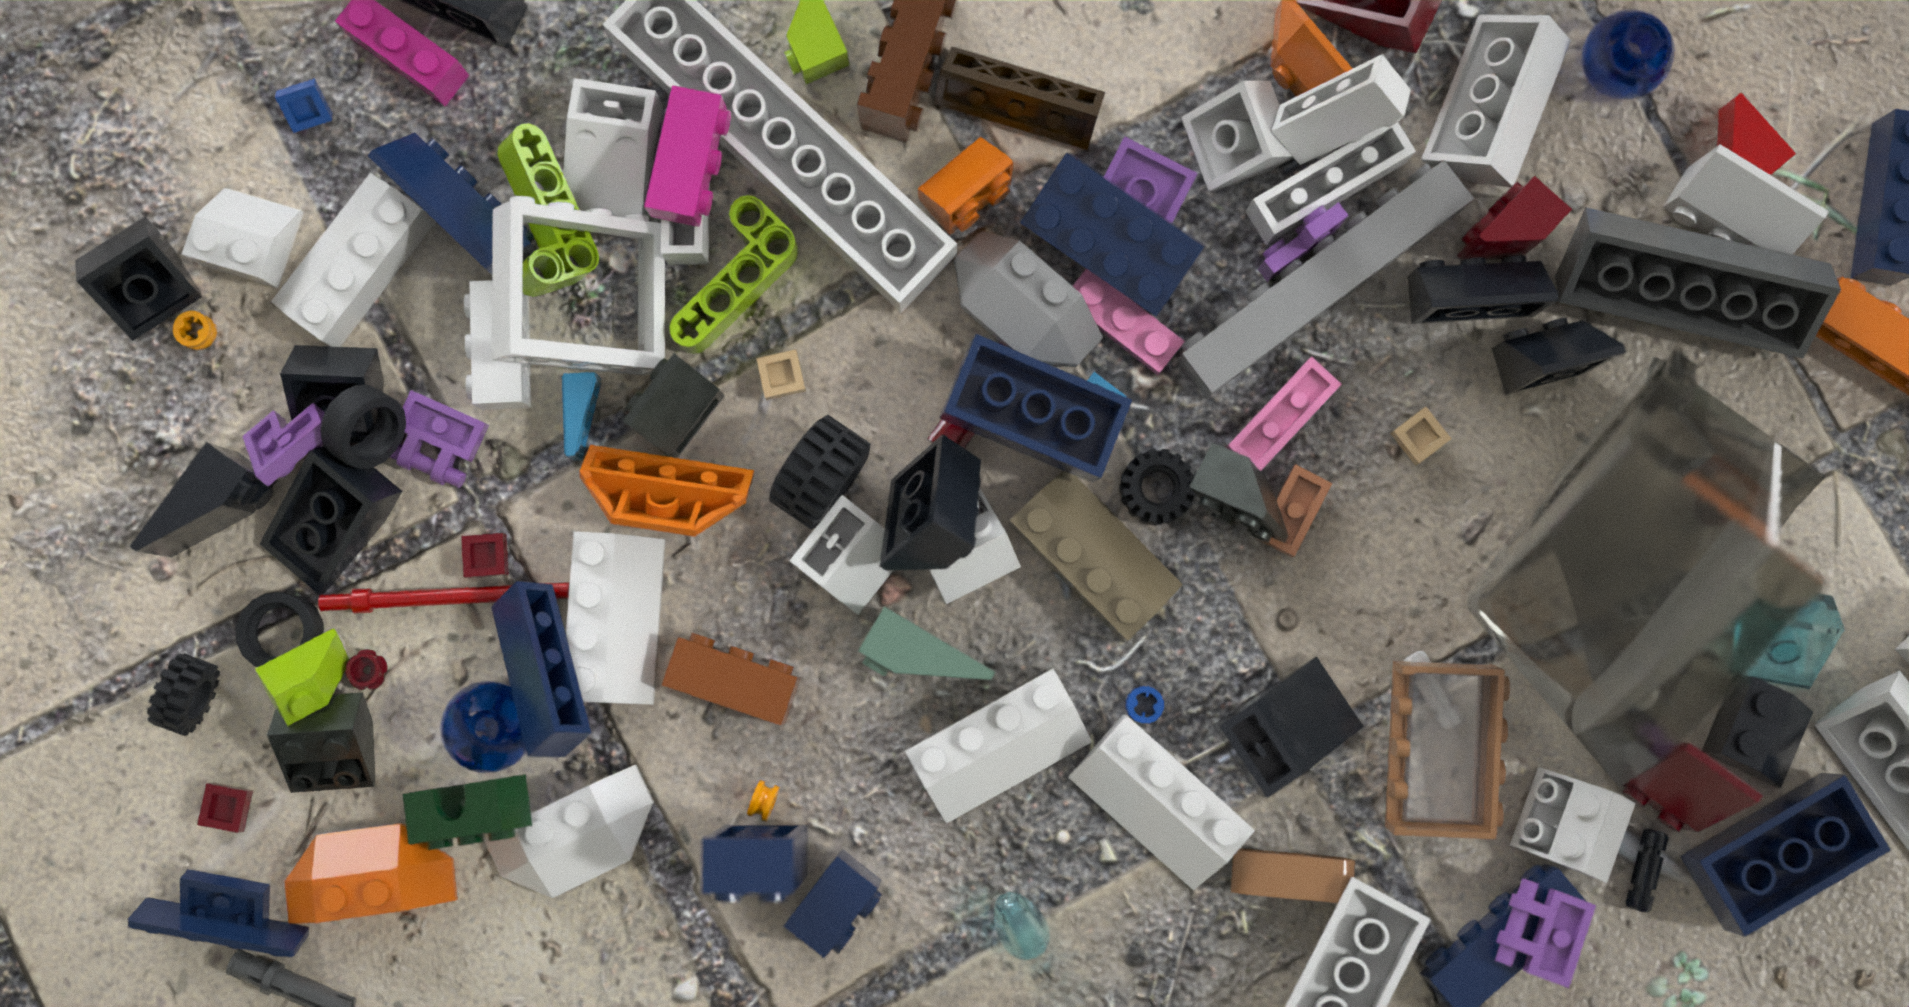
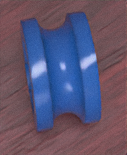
[1125,686,1164,723]

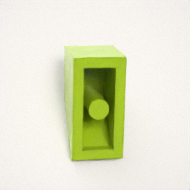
[784,0,850,85]
[255,628,349,726]

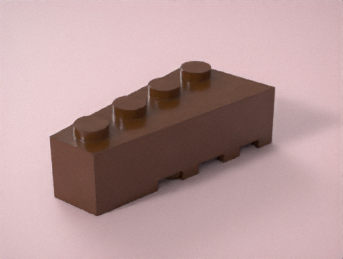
[857,0,958,143]

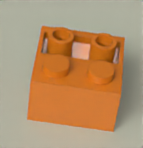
[918,137,1013,235]

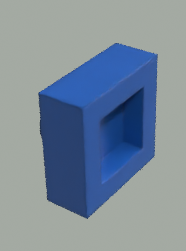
[275,78,333,133]

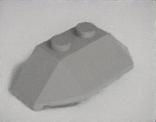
[954,231,1103,368]

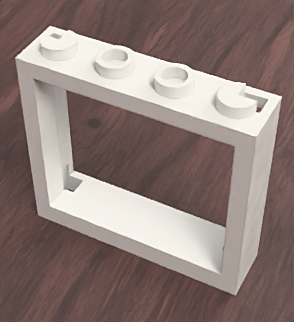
[492,196,665,376]

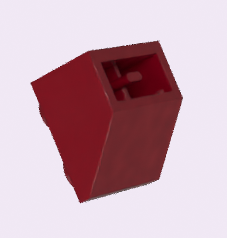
[1457,176,1572,260]

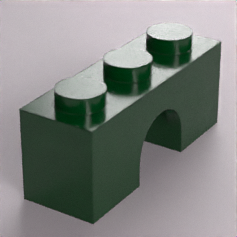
[402,774,533,850]

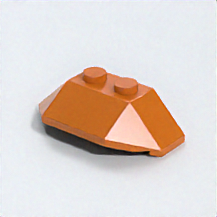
[1270,0,1353,97]
[579,445,754,537]
[284,823,458,924]

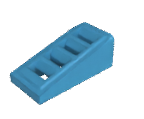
[562,372,601,461]

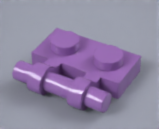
[390,390,489,488]
[1495,878,1596,988]

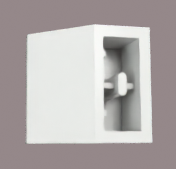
[929,488,1021,604]
[790,495,894,615]
[1510,767,1636,883]

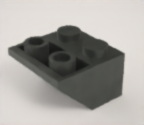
[623,353,725,458]
[1189,443,1288,543]
[267,692,375,793]

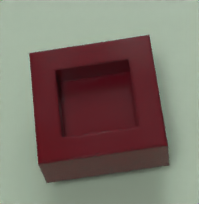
[461,533,509,578]
[197,783,254,833]

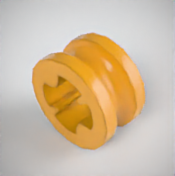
[172,310,217,350]
[747,779,780,822]

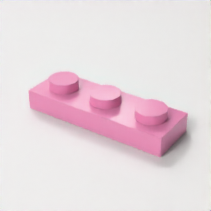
[1073,269,1185,375]
[1226,356,1342,471]

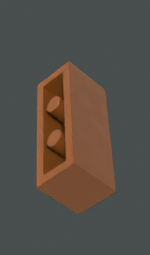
[661,633,801,726]

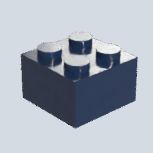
[783,849,882,959]

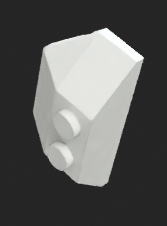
[484,764,654,898]

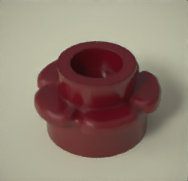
[346,649,388,690]

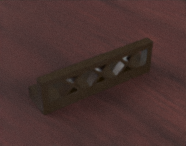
[933,46,1105,150]

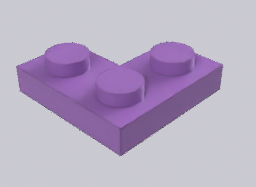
[1258,202,1349,282]
[242,403,325,486]

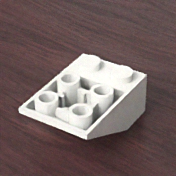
[563,78,663,217]

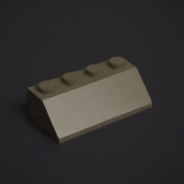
[1008,471,1183,642]

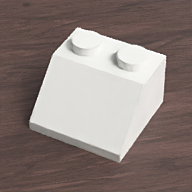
[1181,81,1294,192]
[182,188,304,288]

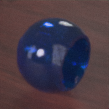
[1581,9,1675,100]
[440,681,527,773]

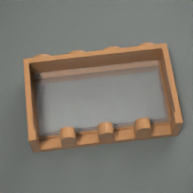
[1385,660,1510,839]

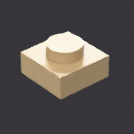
[756,349,806,400]
[1390,407,1452,466]

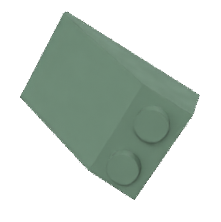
[858,606,995,680]

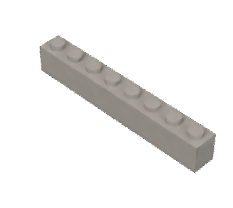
[1177,160,1474,399]

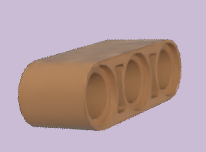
[1230,848,1355,903]

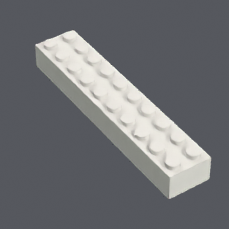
[603,0,957,313]

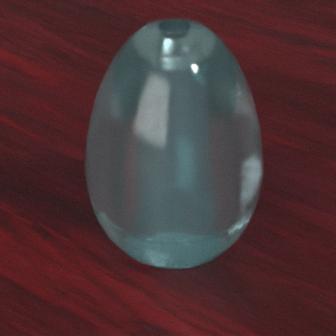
[994,892,1050,960]

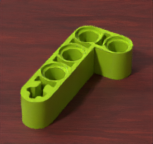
[497,123,599,297]
[669,195,799,354]

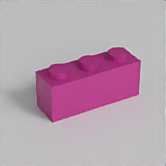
[335,0,470,107]
[644,85,731,227]

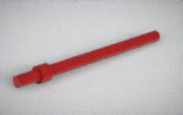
[318,582,570,614]

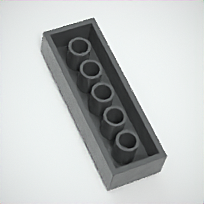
[1555,207,1841,358]

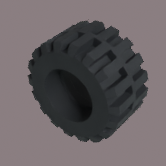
[769,415,871,530]

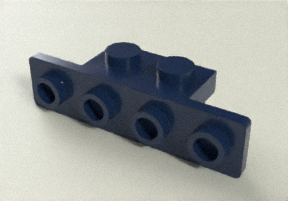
[128,869,309,958]

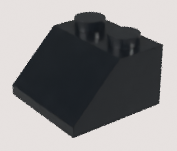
[75,216,202,341]
[280,345,384,443]
[1701,676,1813,788]

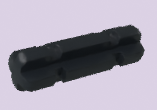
[1625,829,1669,913]

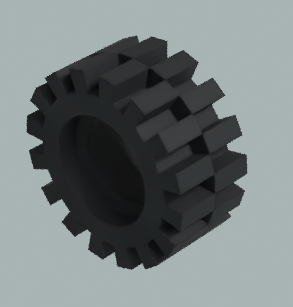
[1119,449,1196,526]
[147,653,220,736]

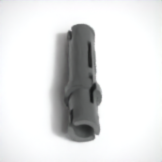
[226,949,357,1007]

